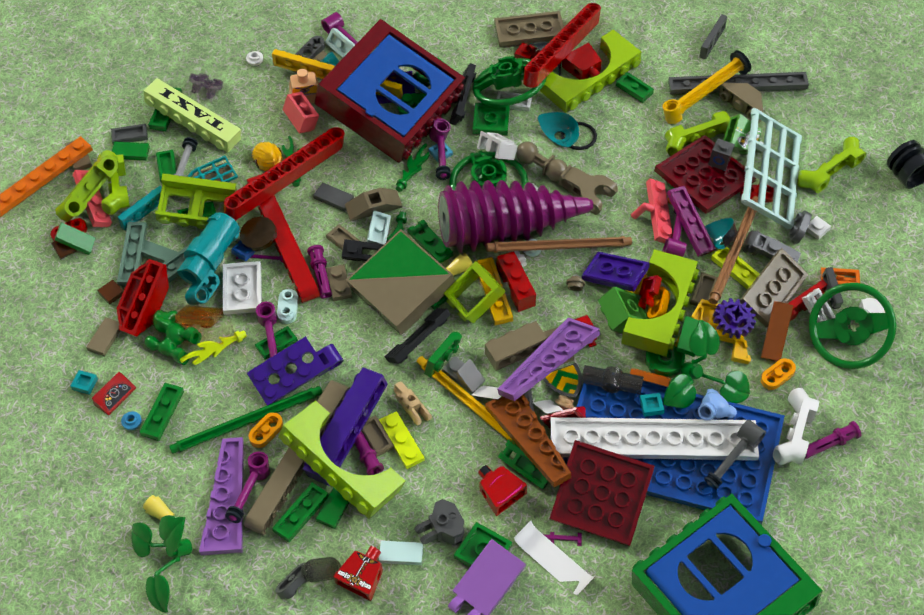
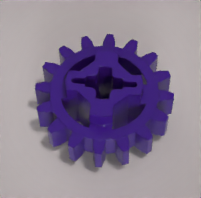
[713,298,756,339]

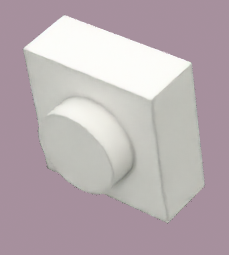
[807,216,831,240]

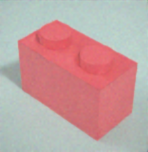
[282,92,319,134]

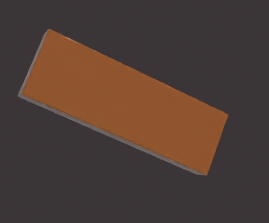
[761,301,794,362]

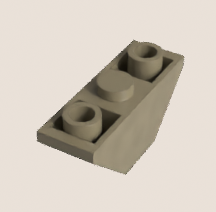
[719,83,763,124]
[345,188,402,222]

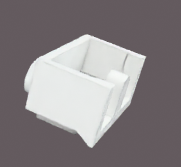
[477,131,518,160]

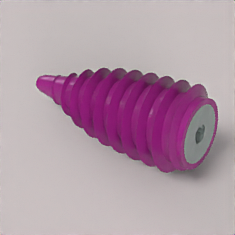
[438,180,593,254]

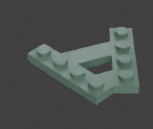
[117,222,189,287]

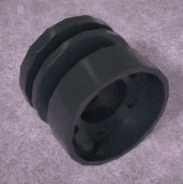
[886,140,924,189]

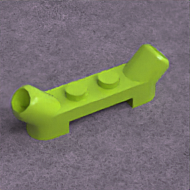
[664,111,730,156]
[797,137,867,194]
[55,150,118,222]
[97,153,130,215]

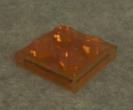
[175,305,223,328]

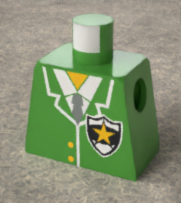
[724,114,764,155]

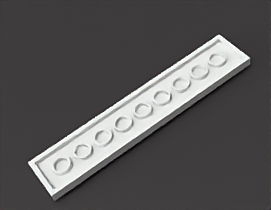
[551,417,759,460]

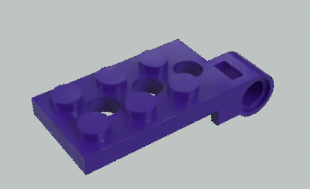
[247,336,344,406]

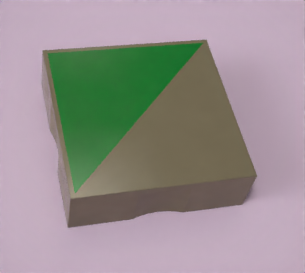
[346,229,455,335]

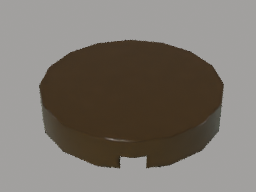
[240,216,277,251]

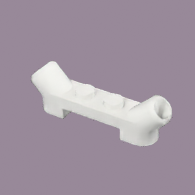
[773,388,819,465]

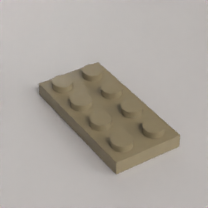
[494,11,564,47]
[740,248,809,327]

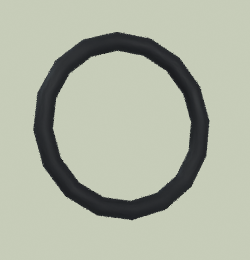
[561,122,597,150]

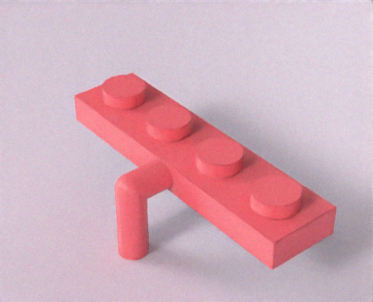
[73,170,112,227]
[631,178,673,244]

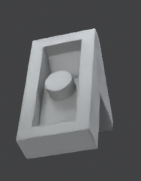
[442,356,485,394]

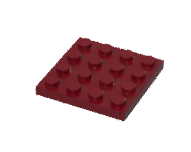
[654,135,756,214]
[549,440,655,547]

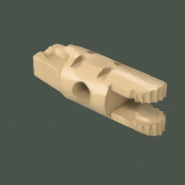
[394,381,432,426]

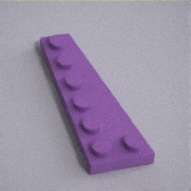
[497,318,600,401]
[199,437,244,555]

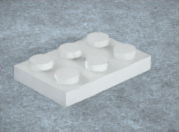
[223,261,262,315]

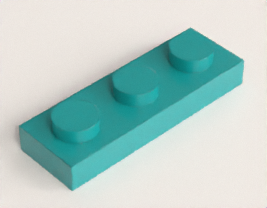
[118,185,162,231]

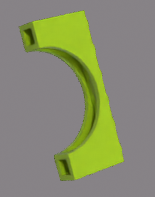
[540,29,642,113]
[621,249,699,357]
[278,400,406,519]

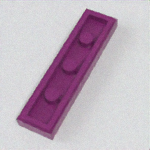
[667,186,716,257]

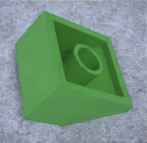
[598,286,649,334]

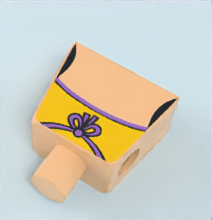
[289,69,319,104]

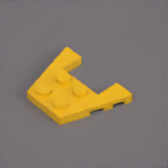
[674,299,751,365]

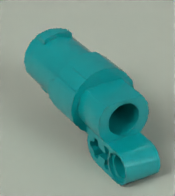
[177,212,240,306]

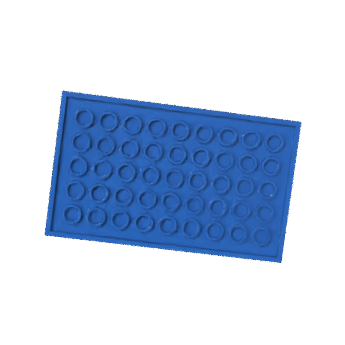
[562,367,785,525]

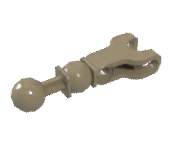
[516,141,618,215]

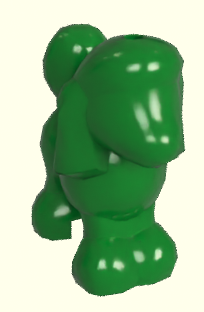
[144,310,202,365]

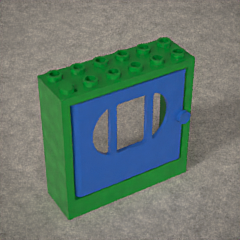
[632,494,823,615]

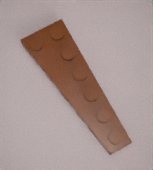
[485,394,571,487]

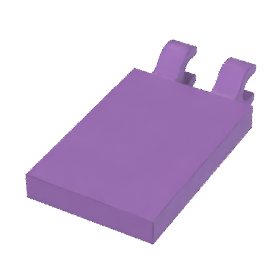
[448,539,527,615]

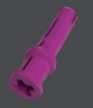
[307,245,332,299]
[805,421,862,459]
[354,431,384,475]

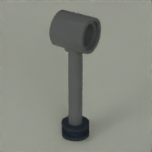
[704,419,766,490]

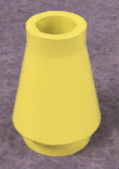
[446,253,473,276]
[143,495,175,520]

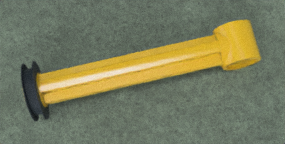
[662,50,751,124]

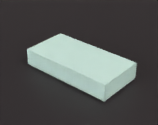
[379,541,423,565]

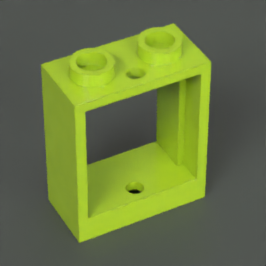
[444,261,506,323]

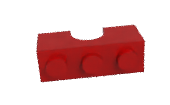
[496,251,536,312]

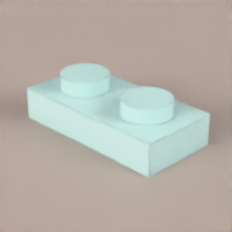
[325,28,355,58]
[367,211,391,244]

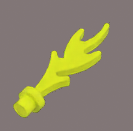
[179,330,247,365]

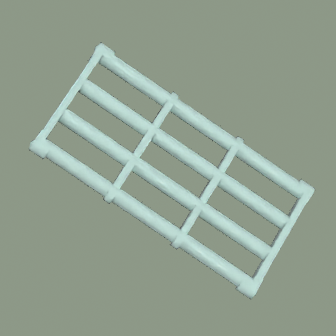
[741,108,802,229]

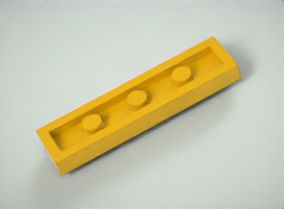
[474,257,513,326]

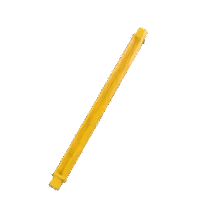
[417,356,512,440]

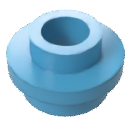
[121,411,142,430]

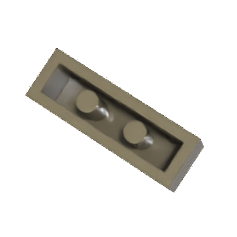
[485,321,547,371]

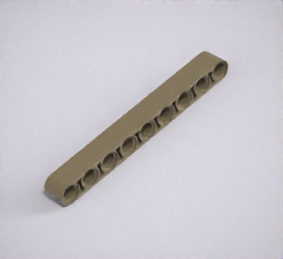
[244,380,350,535]

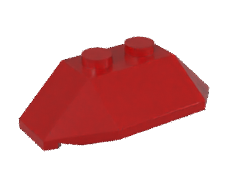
[116,259,169,336]

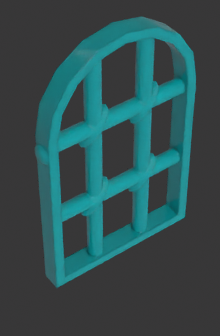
[188,156,238,182]

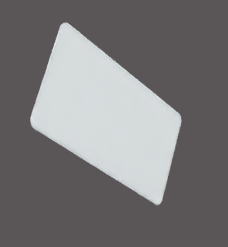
[472,386,501,399]
[533,400,563,413]

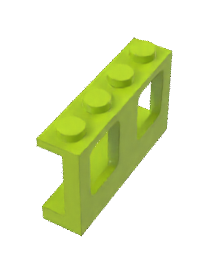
[155,173,237,229]

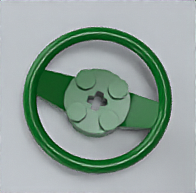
[473,56,547,106]
[449,150,528,190]
[809,283,897,369]

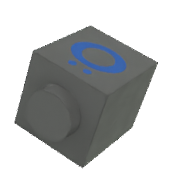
[708,139,735,171]

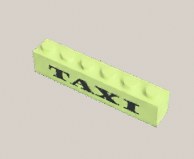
[144,78,241,153]

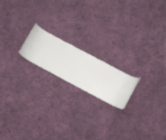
[514,521,594,595]

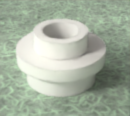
[246,51,263,66]

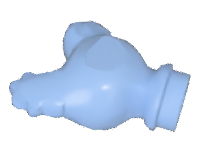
[698,389,737,420]

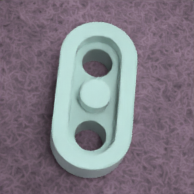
[277,289,298,324]

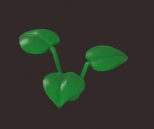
[663,320,750,408]
[131,515,192,613]

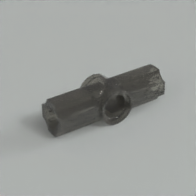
[581,365,644,394]

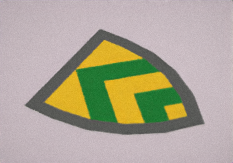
[542,363,582,398]

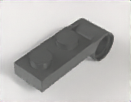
[742,231,801,262]

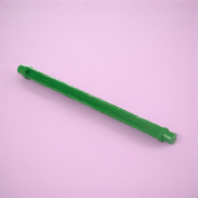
[169,386,323,454]

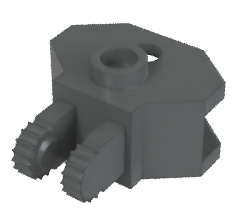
[414,499,465,546]

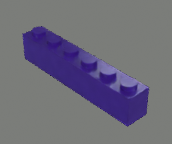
[303,367,388,486]

